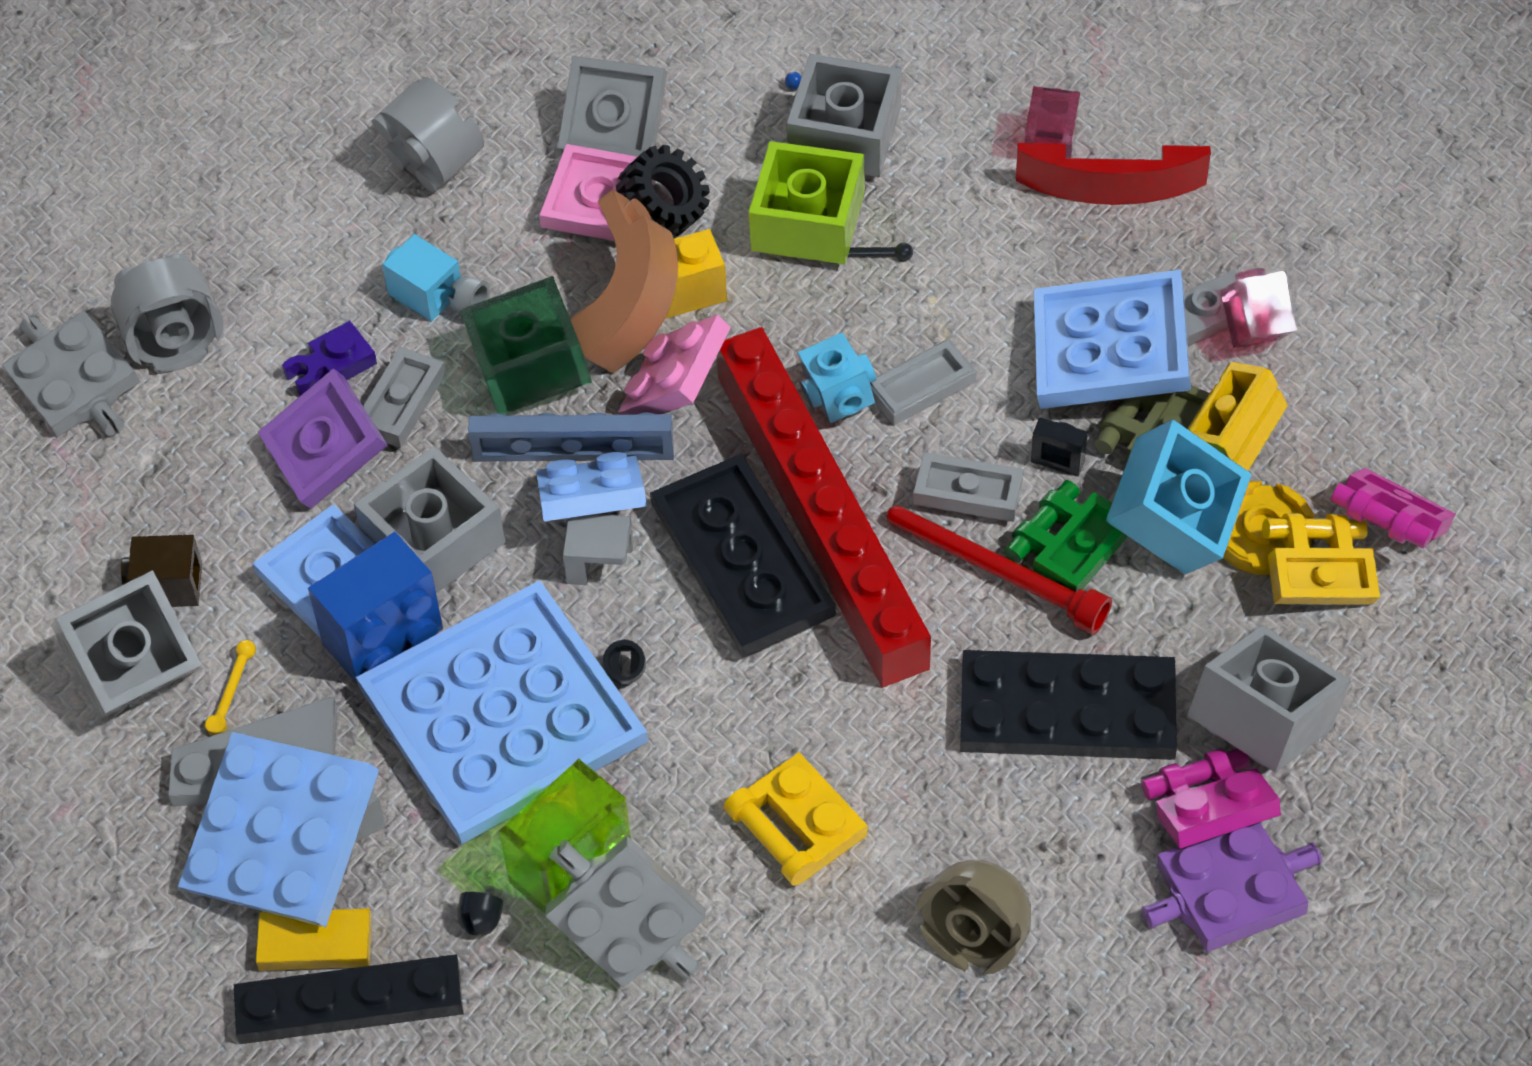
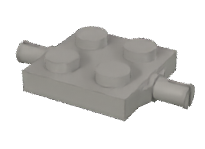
[1,310,140,438]
[545,836,705,988]

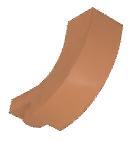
[569,189,678,373]

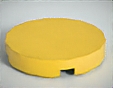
[1223,481,1315,575]

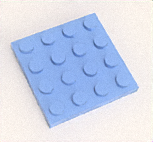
[356,580,648,845]

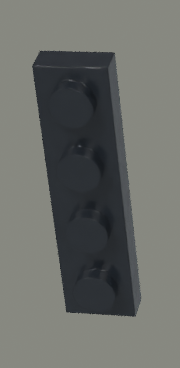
[233,954,464,1044]

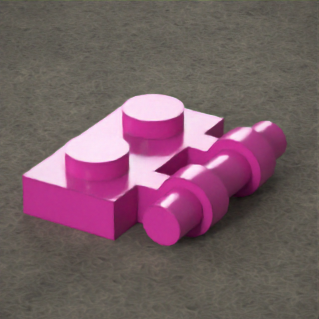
[1331,468,1456,549]
[1141,748,1281,849]

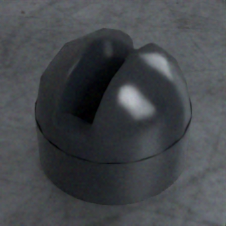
[603,639,646,684]
[457,892,504,935]

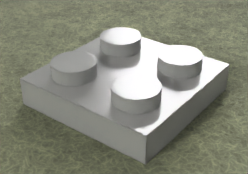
[557,56,667,157]

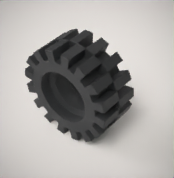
[616,145,710,237]

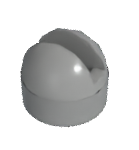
[448,276,490,318]

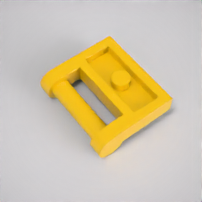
[723,752,868,886]

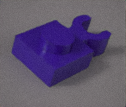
[282,320,377,396]

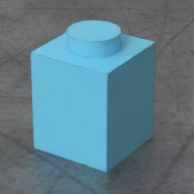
[382,234,461,322]

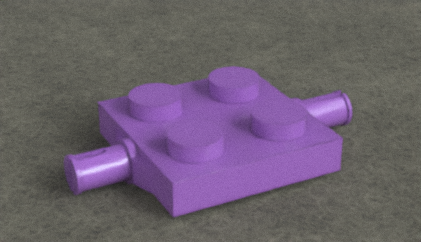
[1141,822,1322,952]

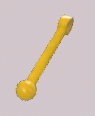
[205,640,256,736]

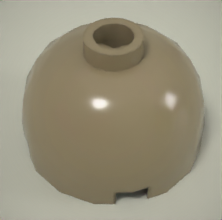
[916,860,1031,974]

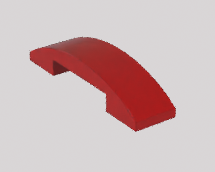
[1016,143,1211,205]

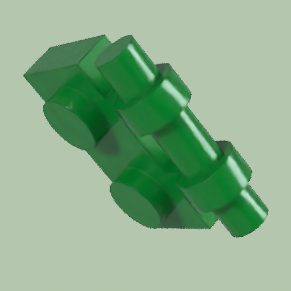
[1004,480,1128,592]

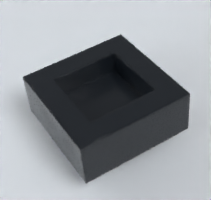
[1031,417,1088,477]

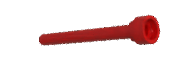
[886,505,1112,635]

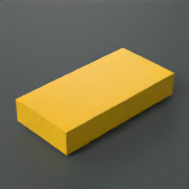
[256,908,372,971]

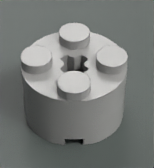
[372,77,484,193]
[111,253,223,371]

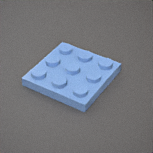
[1034,270,1191,409]
[178,732,379,927]

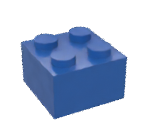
[308,531,443,685]

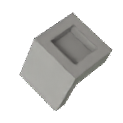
[563,514,634,585]

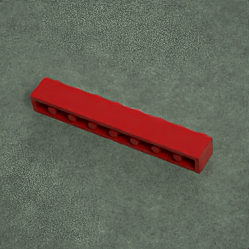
[717,326,931,688]

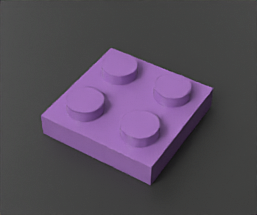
[258,368,387,509]

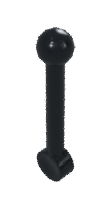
[848,242,913,261]

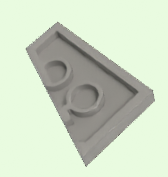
[168,696,337,807]

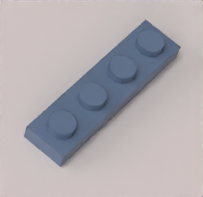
[468,412,674,462]

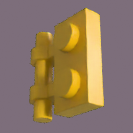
[1262,513,1380,605]

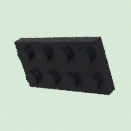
[650,453,836,657]
[960,650,1177,760]

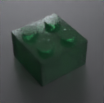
[459,276,592,414]

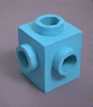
[797,332,877,423]

